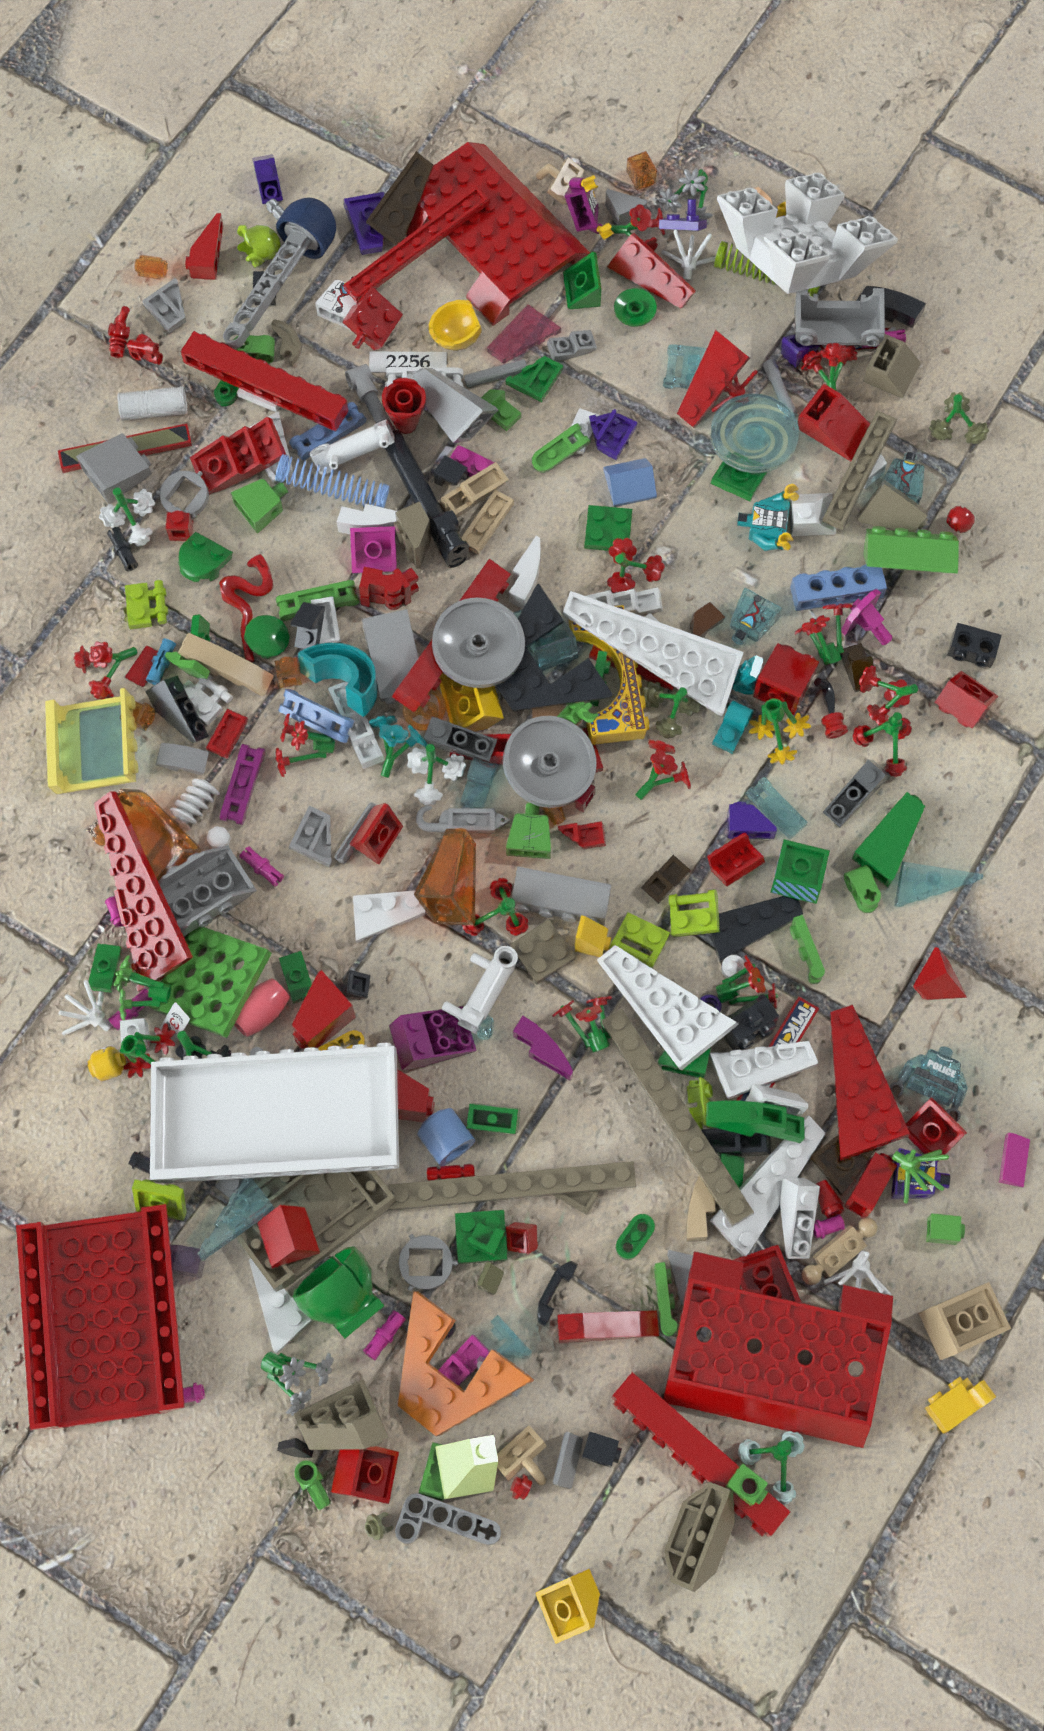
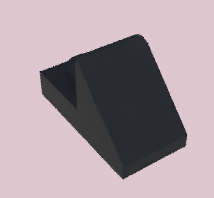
[290,602,325,649]

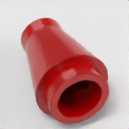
[816,1180,844,1219]

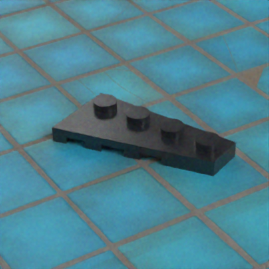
[710,896,803,963]

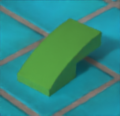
[165,652,210,679]

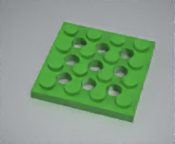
[149,927,272,1038]

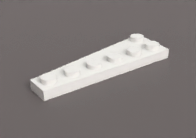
[710,1116,825,1256]

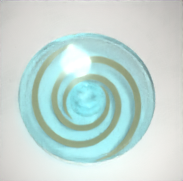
[710,394,799,473]

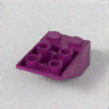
[389,1006,477,1070]

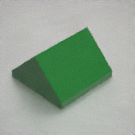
[563,251,602,310]

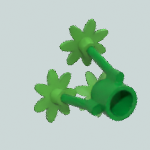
[113,955,172,1020]

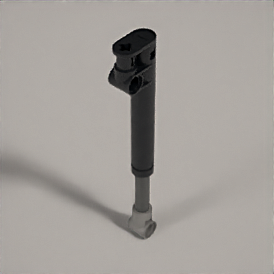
[345,364,469,568]

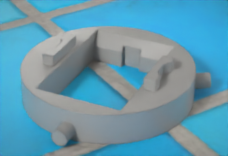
[156,471,209,519]
[399,1234,458,1291]

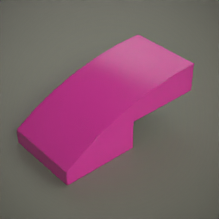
[438,1334,490,1386]

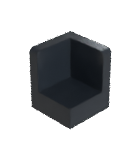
[433,456,468,487]

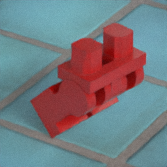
[359,566,419,610]

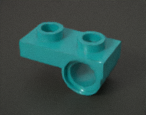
[732,655,763,695]

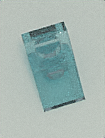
[490,1315,532,1359]

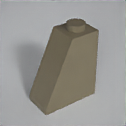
[857,479,928,532]

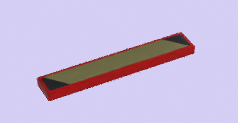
[58,423,192,473]

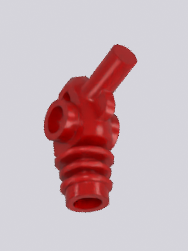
[108,306,130,358]

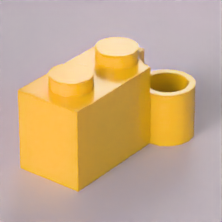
[925,1377,996,1434]

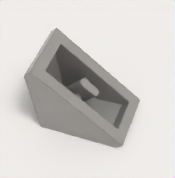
[605,189,647,225]

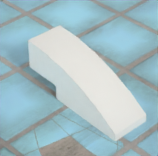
[337,504,397,534]
[509,536,541,609]

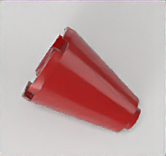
[382,378,426,434]

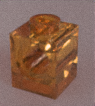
[626,151,657,190]

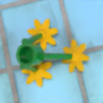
[749,699,811,765]

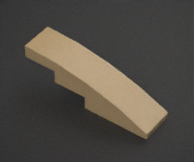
[178,633,274,696]

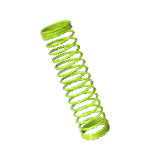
[714,241,820,297]

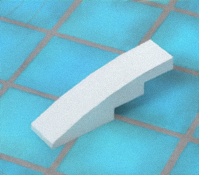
[586,587,663,616]
[328,681,385,769]

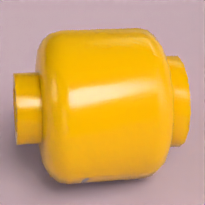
[88,1046,126,1081]

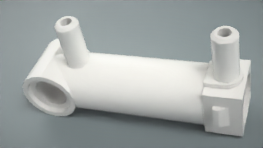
[310,419,394,475]
[442,946,518,1034]

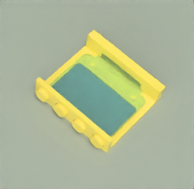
[45,688,138,794]

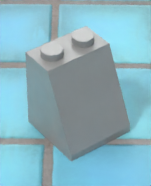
[76,433,152,504]

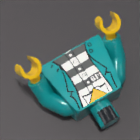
[737,484,799,551]

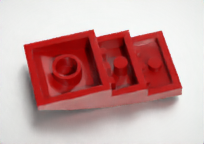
[190,417,287,495]

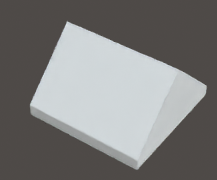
[748,1084,808,1116]

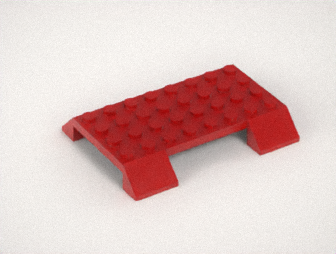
[406,142,590,326]

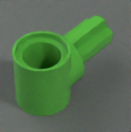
[294,1461,331,1510]

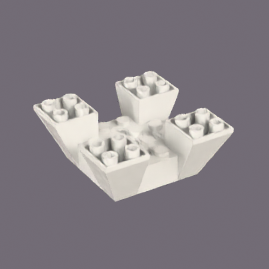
[717,173,898,294]

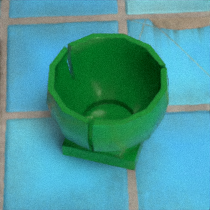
[293,1246,384,1339]

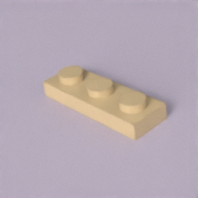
[461,490,514,555]

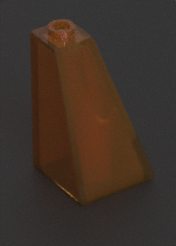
[413,828,476,925]

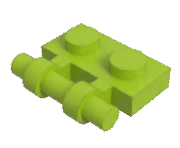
[125,580,168,630]

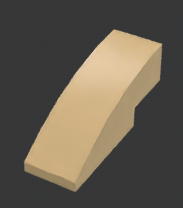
[439,462,509,518]
[686,1176,715,1242]

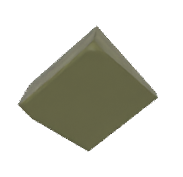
[477,1262,504,1295]

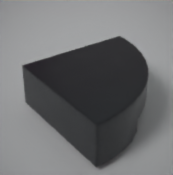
[277,1438,314,1458]

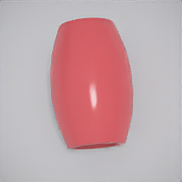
[234,978,290,1037]

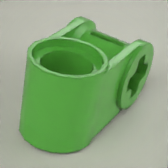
[233,335,275,364]
[844,865,881,913]

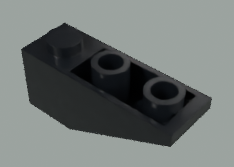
[145,676,209,743]

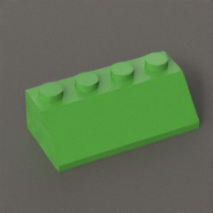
[863,526,959,574]

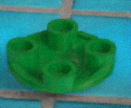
[244,615,290,659]

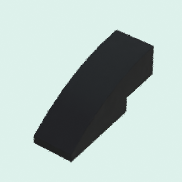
[856,286,926,329]
[701,1128,771,1156]

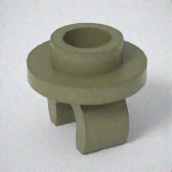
[365,1512,394,1540]

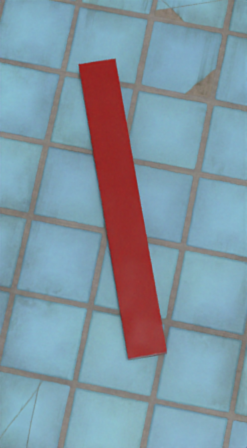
[343,185,490,303]

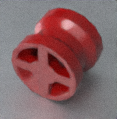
[821,712,848,739]

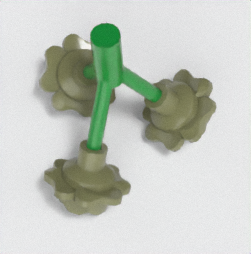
[929,392,989,444]
[642,682,701,739]

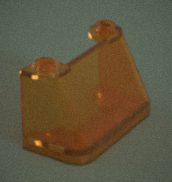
[87,789,201,881]

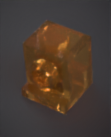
[274,657,302,688]

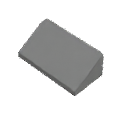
[553,1432,583,1489]

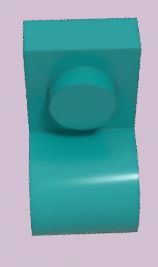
[712,700,754,754]

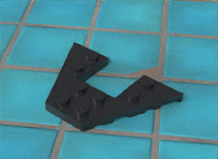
[496,583,615,712]

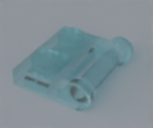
[663,344,707,389]

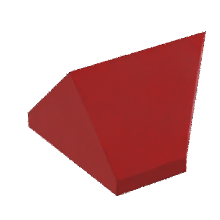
[913,947,967,1000]

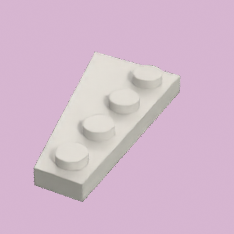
[709,1041,818,1099]

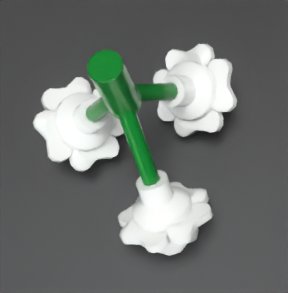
[99,487,155,547]
[407,744,466,806]

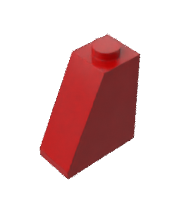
[843,1152,897,1218]

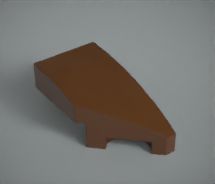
[690,602,725,638]

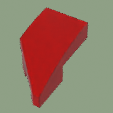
[558,821,606,849]

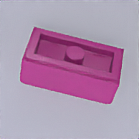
[999,1132,1030,1188]

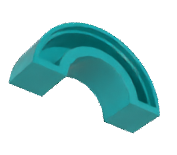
[298,643,377,717]

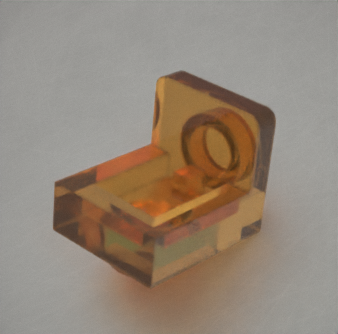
[120,701,156,732]

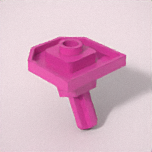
[841,589,892,645]

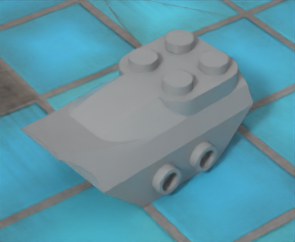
[158,846,257,936]

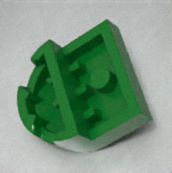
[178,532,233,582]

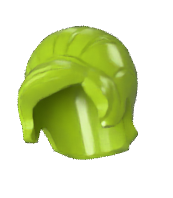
[237,225,281,268]

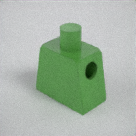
[231,479,288,533]

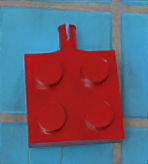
[342,286,403,350]

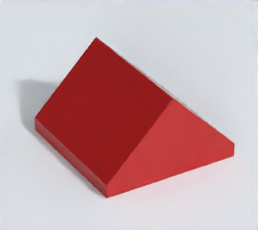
[350,803,403,865]
[906,1097,967,1162]
[257,1205,320,1268]

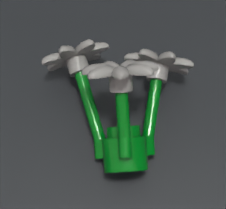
[659,168,713,225]
[261,1352,334,1416]

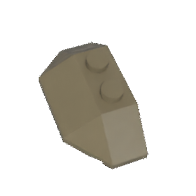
[664,1482,735,1592]

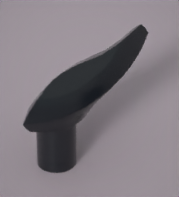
[814,677,835,714]

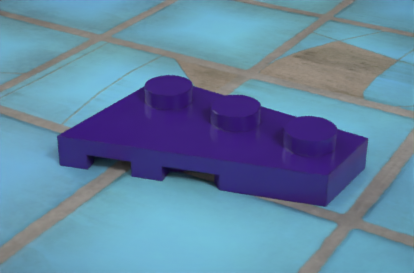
[343,192,384,255]

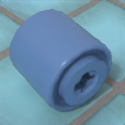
[417,1108,475,1166]

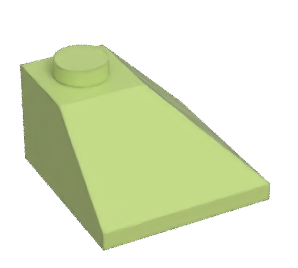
[435,1435,498,1499]

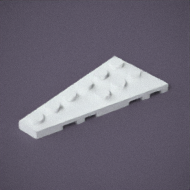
[597,945,739,1070]

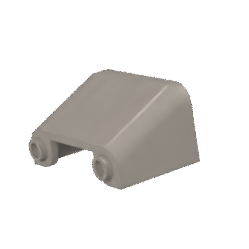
[794,288,885,347]

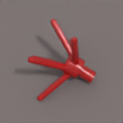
[711,370,758,412]

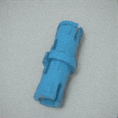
[146,638,176,685]

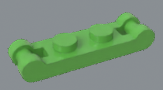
[276,580,359,621]

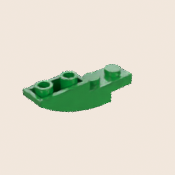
[706,1100,805,1143]

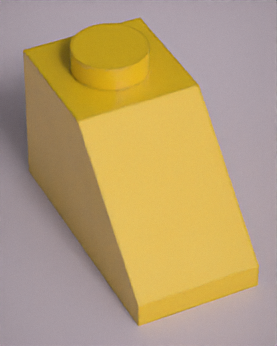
[575,915,611,957]

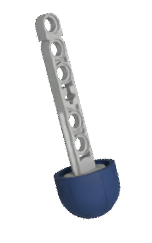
[223,197,336,349]

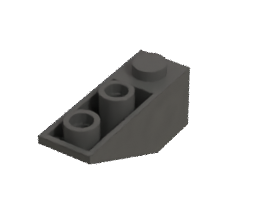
[424,717,497,762]
[823,759,890,827]

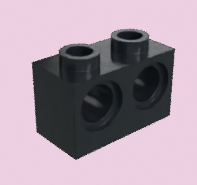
[947,622,1002,668]

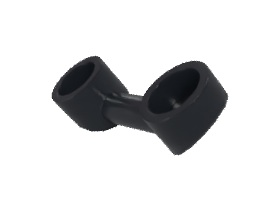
[537,1261,578,1326]

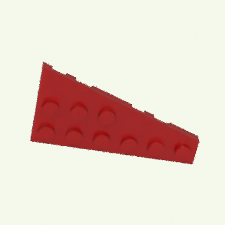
[830,1004,910,1161]

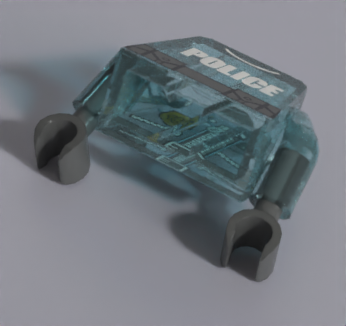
[890,1046,968,1122]

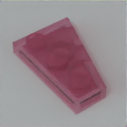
[487,304,561,364]

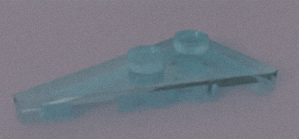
[894,861,983,907]
[197,1178,274,1261]

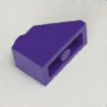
[727,802,777,839]

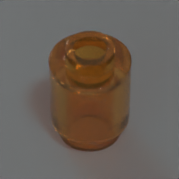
[135,255,168,279]

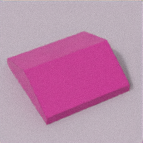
[350,526,397,573]

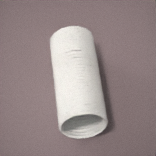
[117,386,187,421]

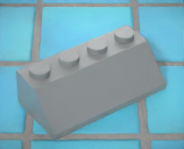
[512,867,611,926]

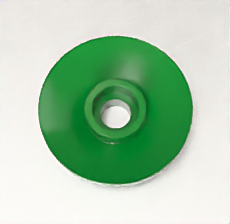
[614,288,657,327]

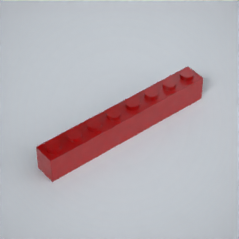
[181,331,348,432]
[392,558,511,712]
[611,1372,790,1537]

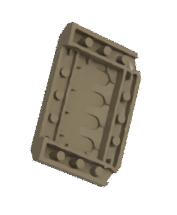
[225,1170,396,1292]

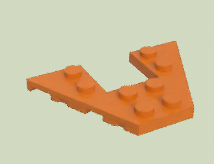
[398,1291,534,1436]

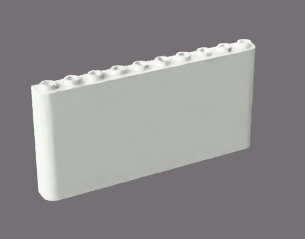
[150,1043,399,1183]

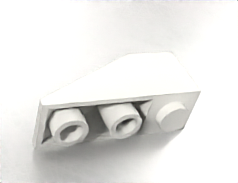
[780,1178,820,1259]

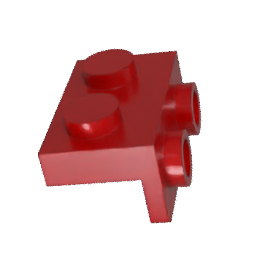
[707,832,765,887]

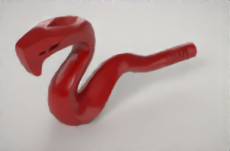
[219,554,274,663]

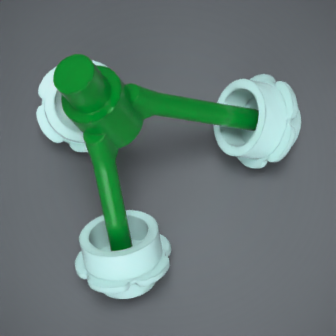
[738,1431,805,1505]

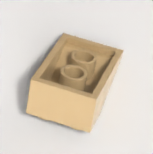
[919,1282,1011,1360]

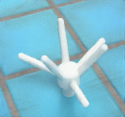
[661,230,716,280]
[59,980,112,1036]
[823,1251,891,1295]

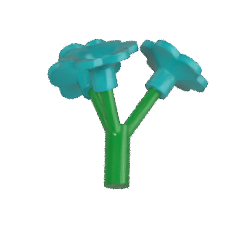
[369,716,427,778]

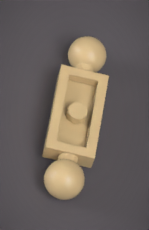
[802,1218,878,1285]

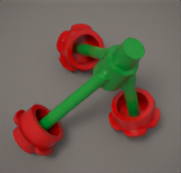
[852,712,912,777]
[462,878,529,936]

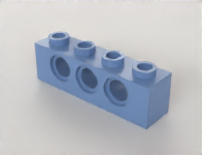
[790,564,887,611]

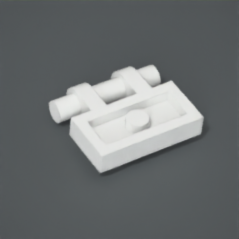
[184,674,233,727]

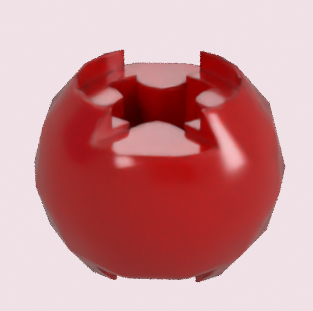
[946,506,975,533]

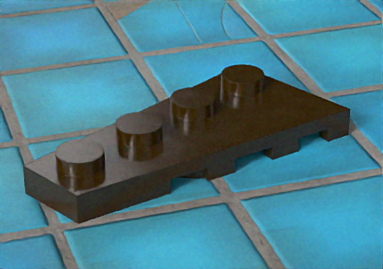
[366,151,434,246]
[810,1135,877,1196]

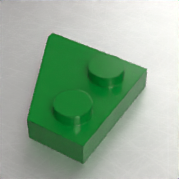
[505,356,563,403]

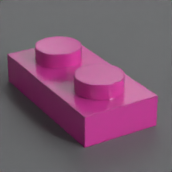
[450,445,495,477]

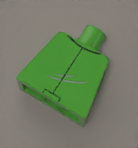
[506,803,551,859]

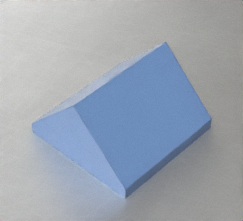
[603,458,657,507]

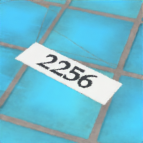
[369,351,447,372]

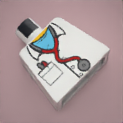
[315,276,357,330]

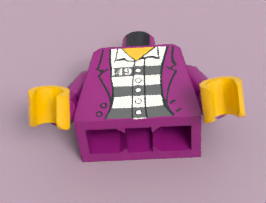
[565,175,614,240]

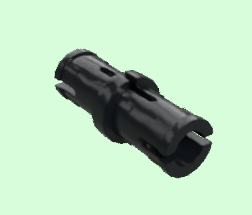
[107,527,138,571]

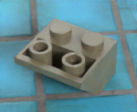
[863,334,921,398]
[394,502,431,569]

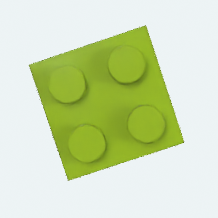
[132,1179,187,1221]

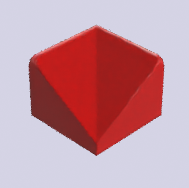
[506,1222,538,1254]

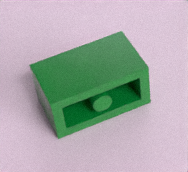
[467,1103,521,1134]

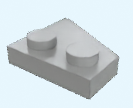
[289,806,332,867]

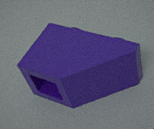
[252,154,283,204]

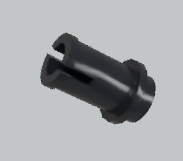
[128,1151,150,1174]

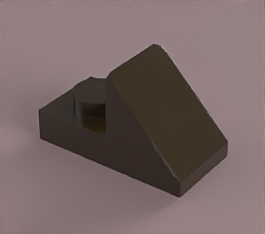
[840,643,875,692]

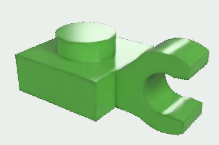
[557,702,598,724]

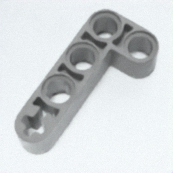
[395,1493,501,1545]

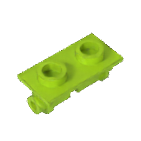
[687,1077,713,1129]

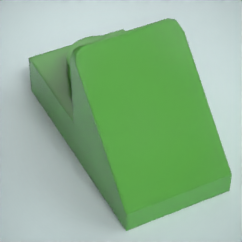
[481,389,521,431]

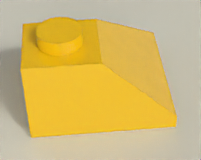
[535,1569,600,1644]

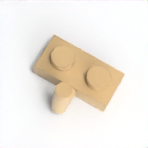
[536,157,584,205]
[497,1425,547,1485]

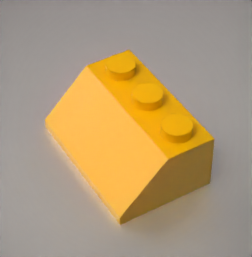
[439,673,504,732]

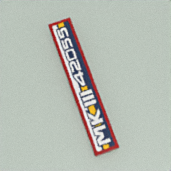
[736,996,819,1101]

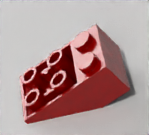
[797,384,870,462]

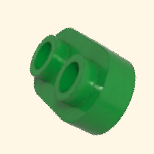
[214,380,239,406]
[615,1214,655,1260]

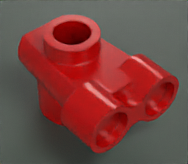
[127,334,163,365]

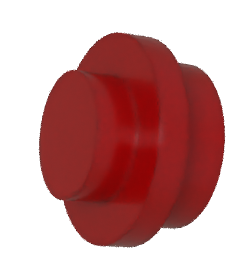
[510,1474,532,1500]

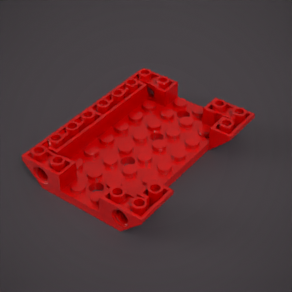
[663,1251,893,1448]

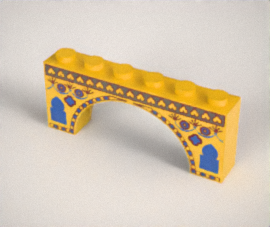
[568,605,649,745]

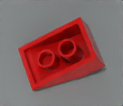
[733,1245,802,1303]

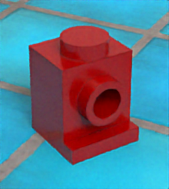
[166,510,194,541]

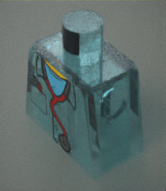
[882,452,924,504]
[730,587,782,645]

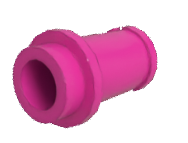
[105,896,124,928]
[813,1214,845,1239]
[183,1383,205,1403]

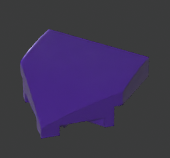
[589,409,638,461]

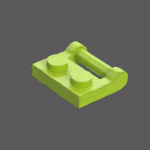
[669,889,720,937]
[609,912,670,969]

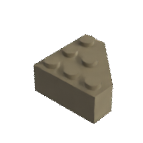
[294,1379,388,1450]

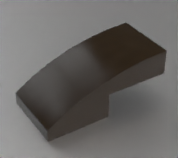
[641,855,691,904]

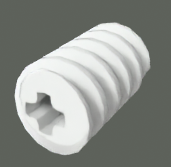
[169,779,220,830]

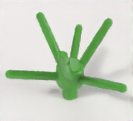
[892,1149,949,1204]

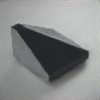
[340,970,371,999]

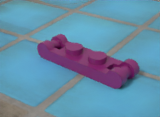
[220,744,265,825]

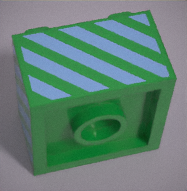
[770,839,830,904]

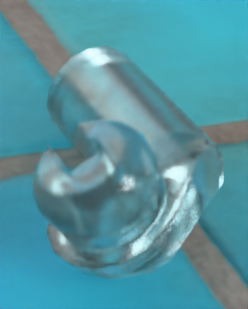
[477,1014,494,1040]

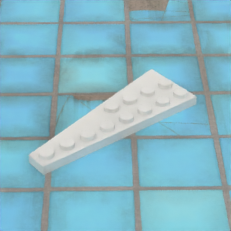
[562,591,744,716]

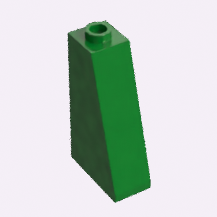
[852,792,925,888]

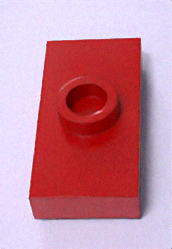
[206,709,249,759]

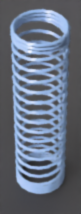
[275,454,390,508]

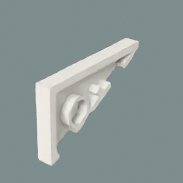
[249,1258,313,1354]

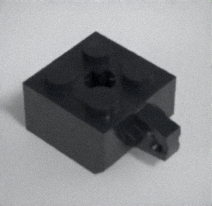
[724,994,779,1050]

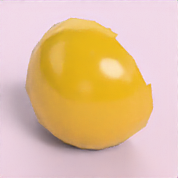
[428,300,482,351]

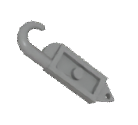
[416,806,510,834]

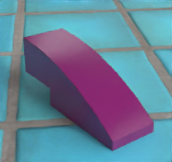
[513,1015,573,1081]

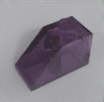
[170,1244,207,1278]

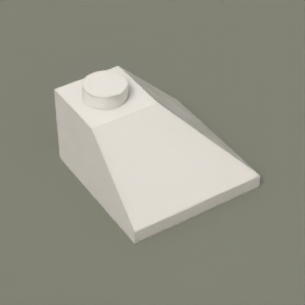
[788,493,836,536]

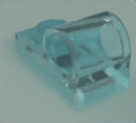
[460,758,497,808]

